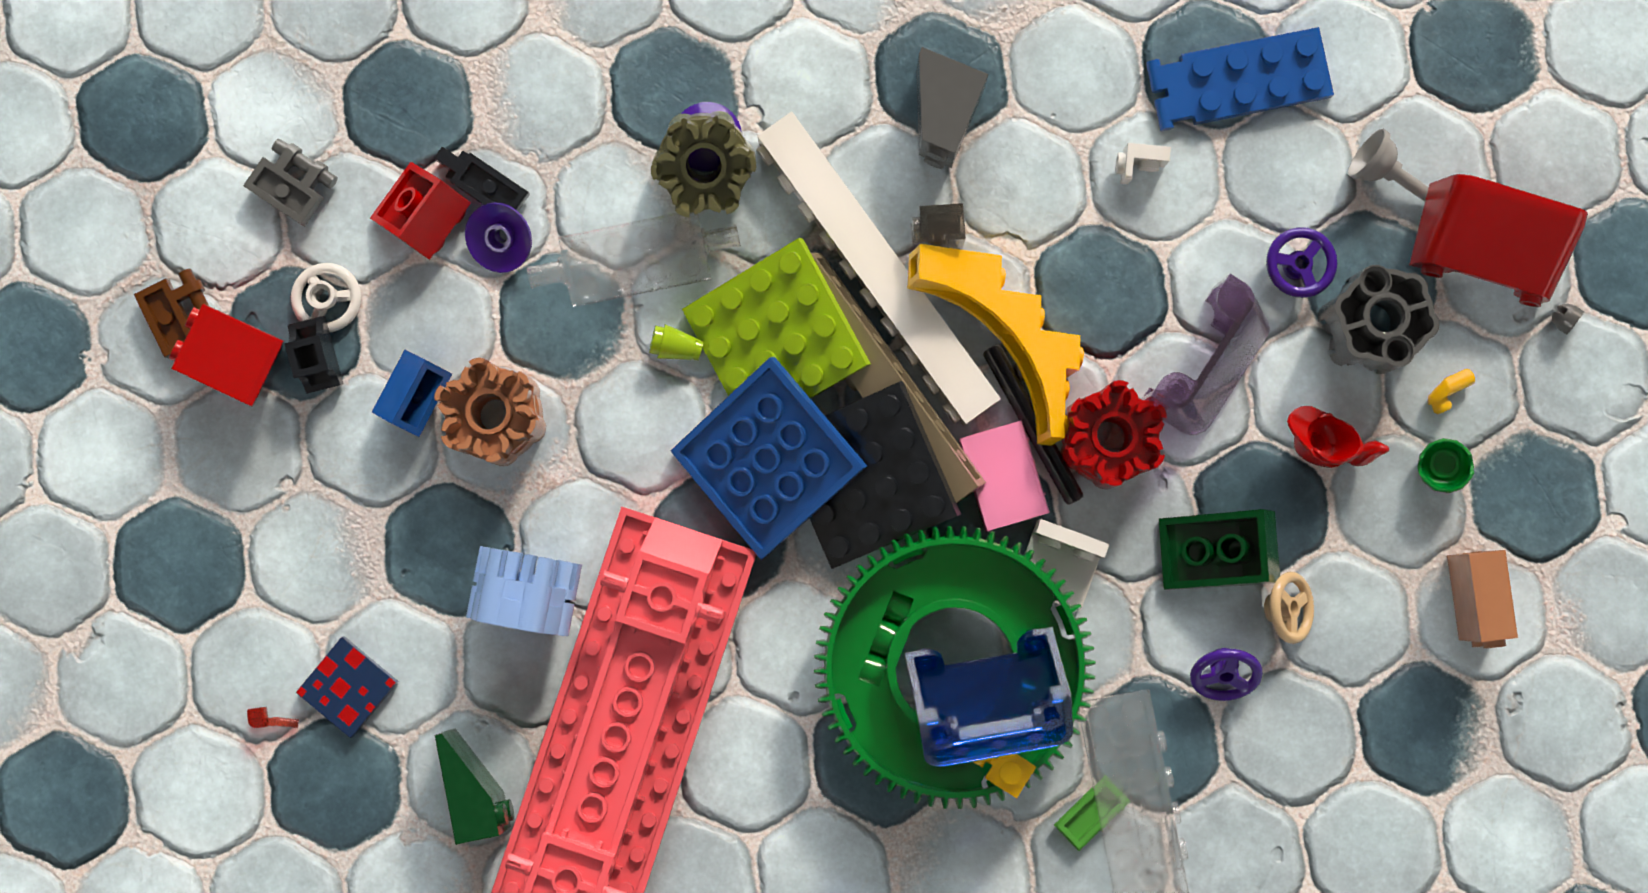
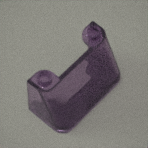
[1141,273,1270,435]

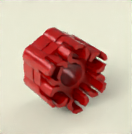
[1060,380,1167,489]

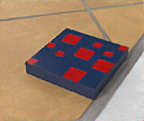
[296,636,399,738]

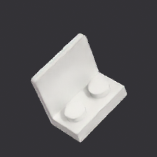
[1025,519,1109,611]

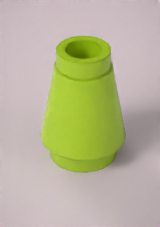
[649,324,703,361]

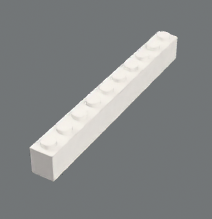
[756,111,1001,426]

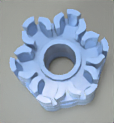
[466,546,582,636]

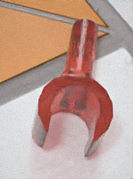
[247,706,299,728]

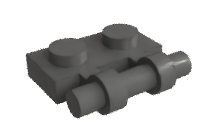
[243,139,338,227]

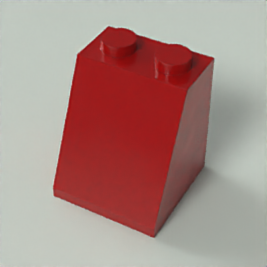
[169,304,284,407]

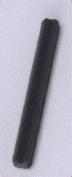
[983,344,1083,505]

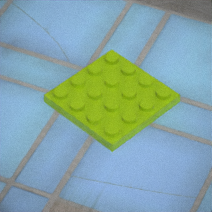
[682,238,871,399]

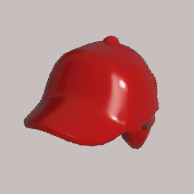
[1287,406,1389,468]

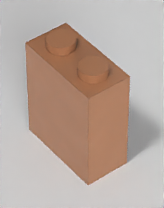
[1447,550,1518,648]

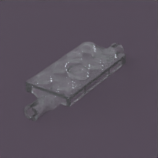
[527,213,741,308]

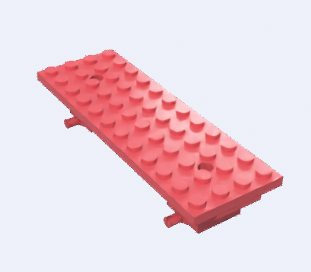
[491,506,757,893]

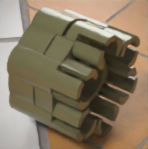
[651,111,756,217]

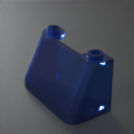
[905,627,1073,767]

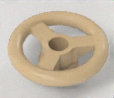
[1264,572,1314,644]

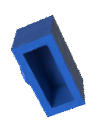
[372,349,452,437]

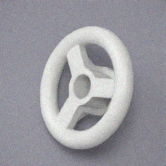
[291,263,361,332]

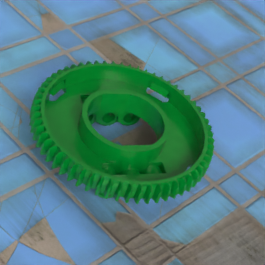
[814,526,1096,809]

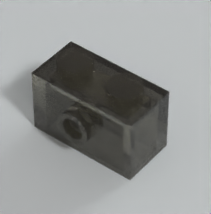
[911,203,966,250]

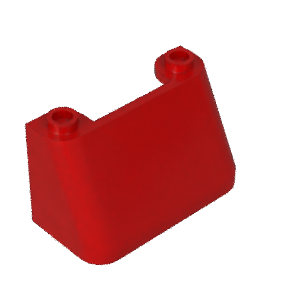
[1409,174,1588,307]

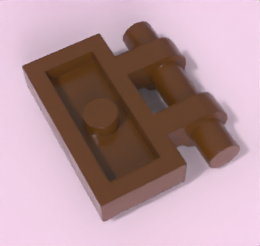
[134,269,215,359]

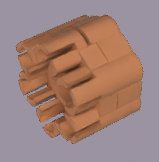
[434,358,546,466]

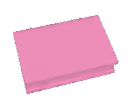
[958,421,1050,532]

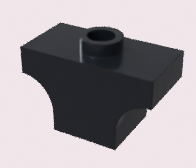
[284,316,344,394]

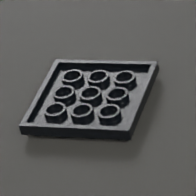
[809,381,961,569]

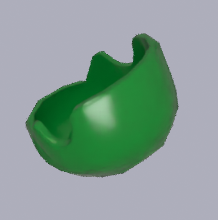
[1418,438,1474,494]

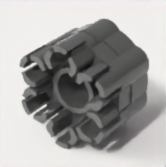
[1318,265,1439,374]

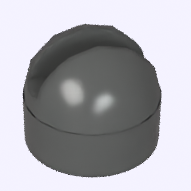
[1552,303,1584,335]

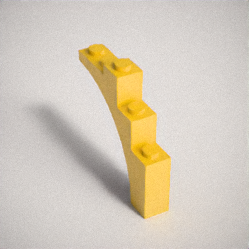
[907,244,1084,446]

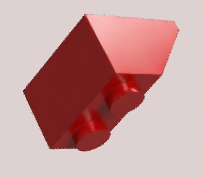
[370,162,471,260]

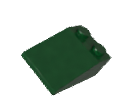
[1159,509,1280,590]
[434,728,514,845]

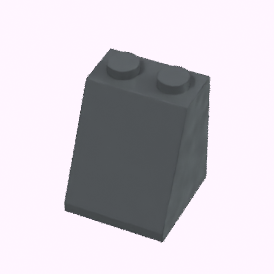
[916,47,989,169]

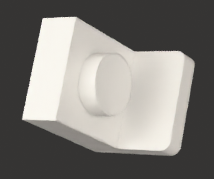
[1115,143,1171,184]

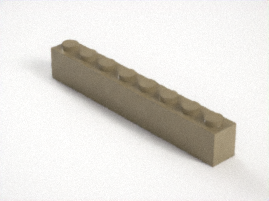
[811,253,986,504]

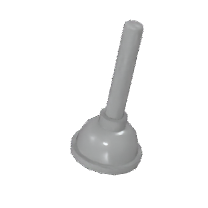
[1348,128,1429,202]

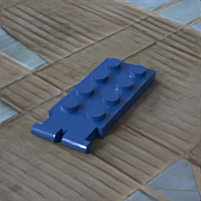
[1146,27,1334,131]

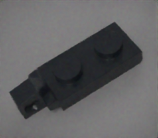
[434,147,530,211]

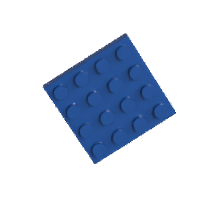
[670,357,867,560]

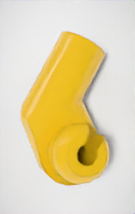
[1427,369,1475,414]

